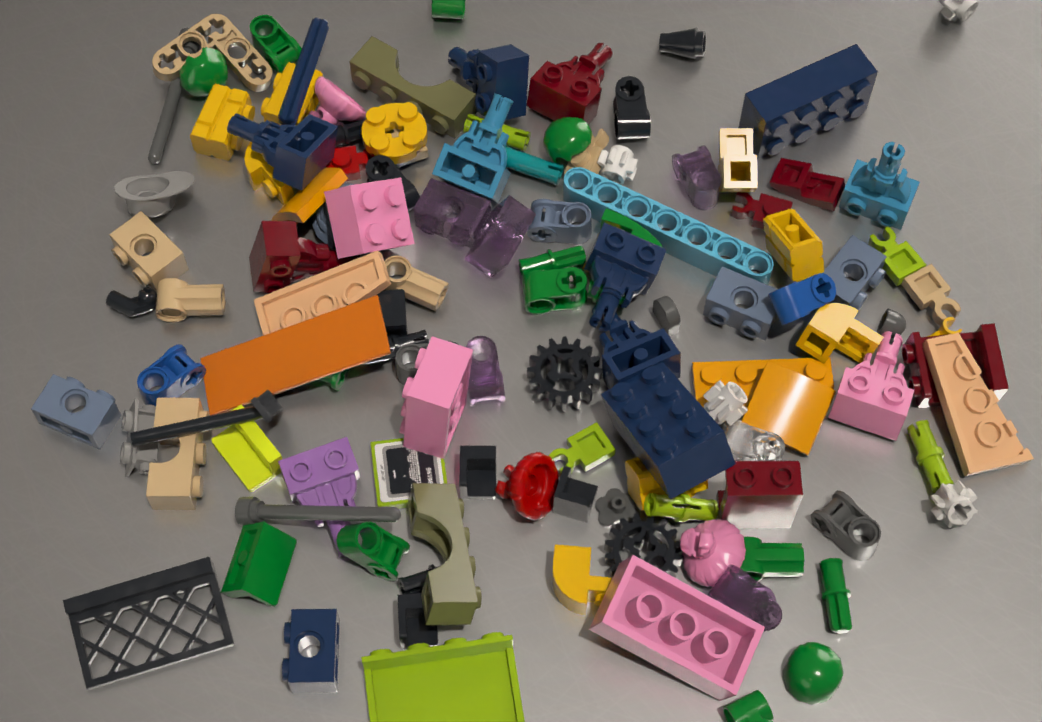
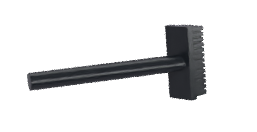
[130,390,284,447]

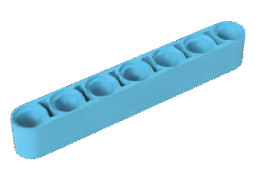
[563,167,774,285]

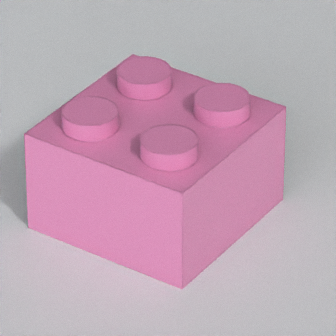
[324,177,415,259]

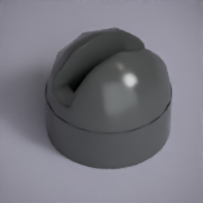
[877,308,906,338]

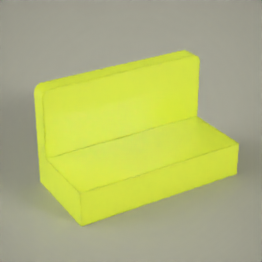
[211,404,282,492]

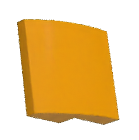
[271,168,348,225]
[740,361,836,456]

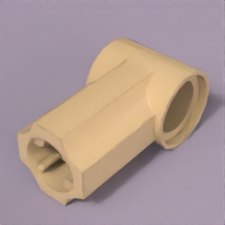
[384,255,449,311]
[155,278,226,323]

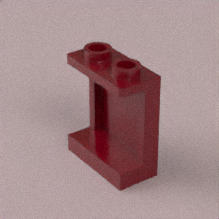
[902,323,1009,408]
[716,461,803,529]

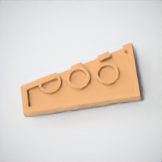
[254,250,391,335]
[922,333,1034,477]

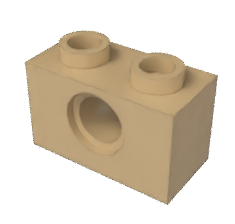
[109,211,189,293]

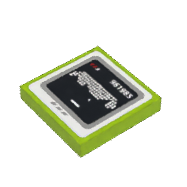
[370,438,447,509]

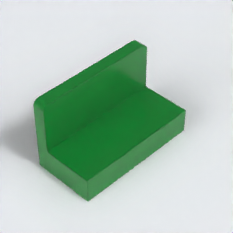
[221,522,297,606]

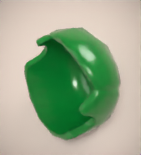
[179,47,228,97]
[543,117,592,163]
[783,642,844,705]

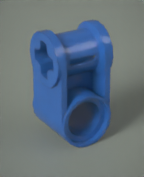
[768,273,836,326]
[137,344,206,406]

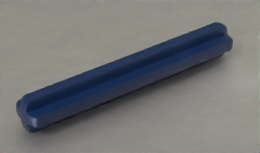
[278,17,329,125]

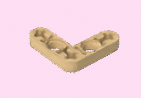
[152,14,272,92]

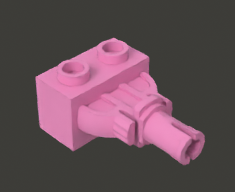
[828,331,914,441]

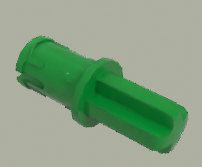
[518,246,586,276]
[819,558,852,633]

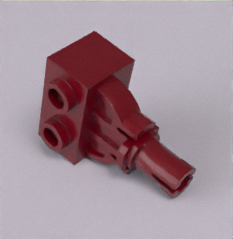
[526,42,613,125]
[249,221,360,294]

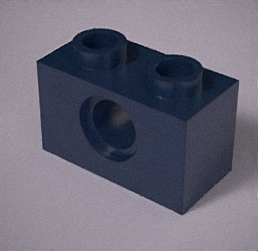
[282,609,340,693]

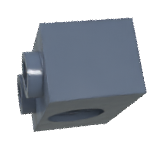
[823,235,887,310]
[703,267,778,341]
[31,374,121,450]

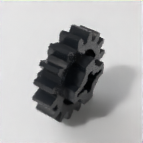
[527,336,602,411]
[604,513,684,578]

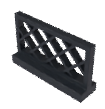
[63,557,235,690]

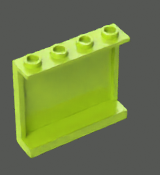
[361,632,525,722]

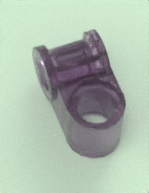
[672,145,722,210]
[466,336,505,406]
[708,564,782,631]

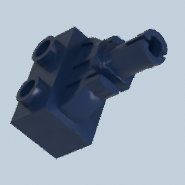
[448,44,529,120]
[227,113,338,190]
[584,222,667,331]
[591,305,681,389]

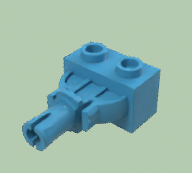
[432,93,514,203]
[839,142,920,230]

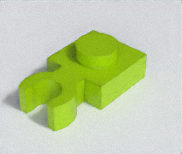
[868,226,927,286]
[549,422,616,477]

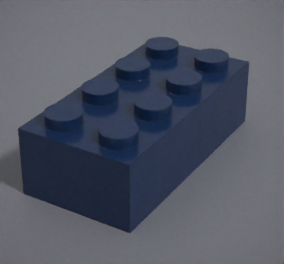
[738,44,878,159]
[601,361,736,499]

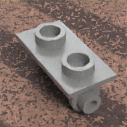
[120,398,158,477]

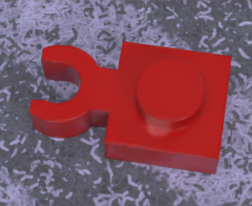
[326,145,375,182]

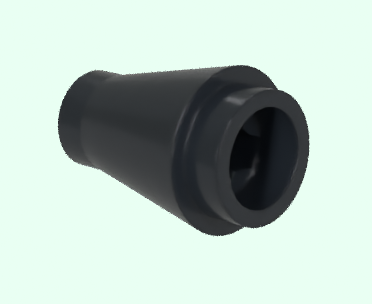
[659,28,706,60]

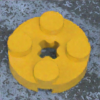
[362,102,428,164]

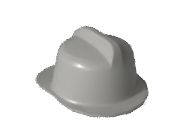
[114,171,195,218]

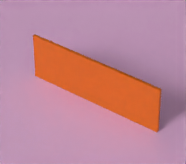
[200,295,391,415]

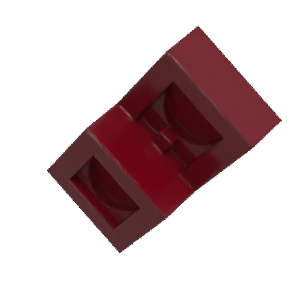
[769,158,845,211]

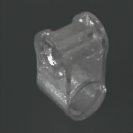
[722,420,785,461]

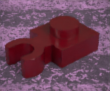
[730,192,793,230]

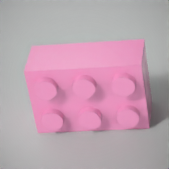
[399,336,473,459]

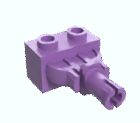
[278,437,360,558]

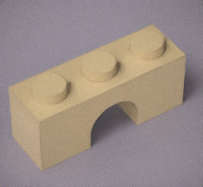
[146,398,209,510]

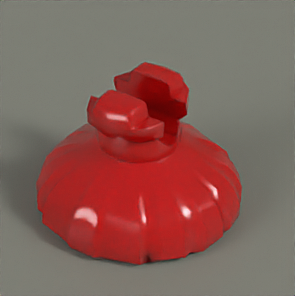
[495,452,559,521]

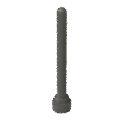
[148,28,202,164]
[235,497,401,526]

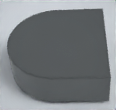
[652,296,681,336]

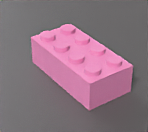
[589,555,765,701]

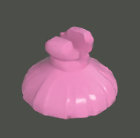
[309,76,366,125]
[680,519,746,587]

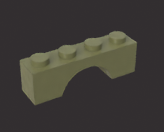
[349,36,477,139]
[406,483,482,625]

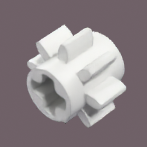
[939,0,979,22]
[597,145,638,185]
[703,380,748,426]
[930,480,978,528]

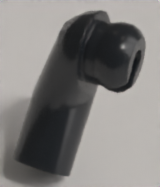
[106,287,157,317]

